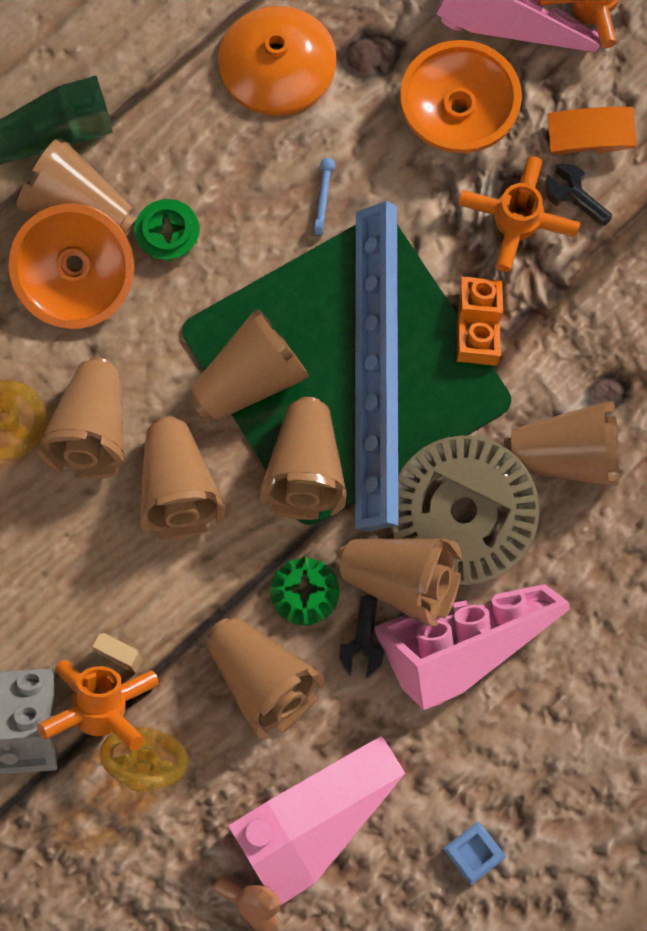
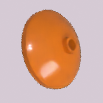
[218,6,336,116]
[400,40,522,153]
[8,203,135,329]

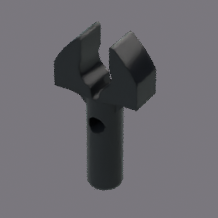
[545,164,612,226]
[339,595,384,679]

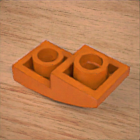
[548,107,637,156]
[456,277,503,366]

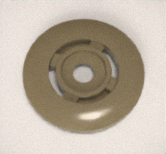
[391,436,539,586]

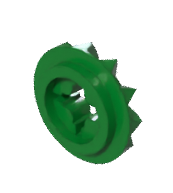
[134,199,200,263]
[270,556,339,626]

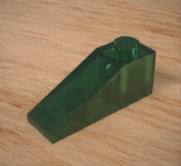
[0,75,113,165]

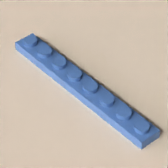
[355,201,398,532]

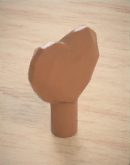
[214,876,281,931]

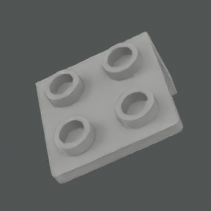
[0,668,58,774]

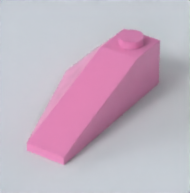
[436,0,600,52]
[375,584,570,710]
[229,736,405,906]

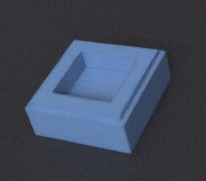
[443,821,506,886]

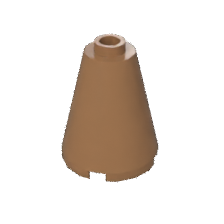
[16,138,136,236]
[189,309,309,421]
[38,357,125,479]
[260,397,347,520]
[504,401,620,487]
[138,416,226,540]
[336,539,462,627]
[207,618,325,739]

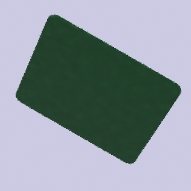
[182,224,511,525]

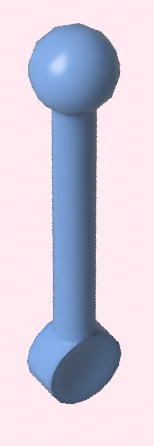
[314,158,336,236]

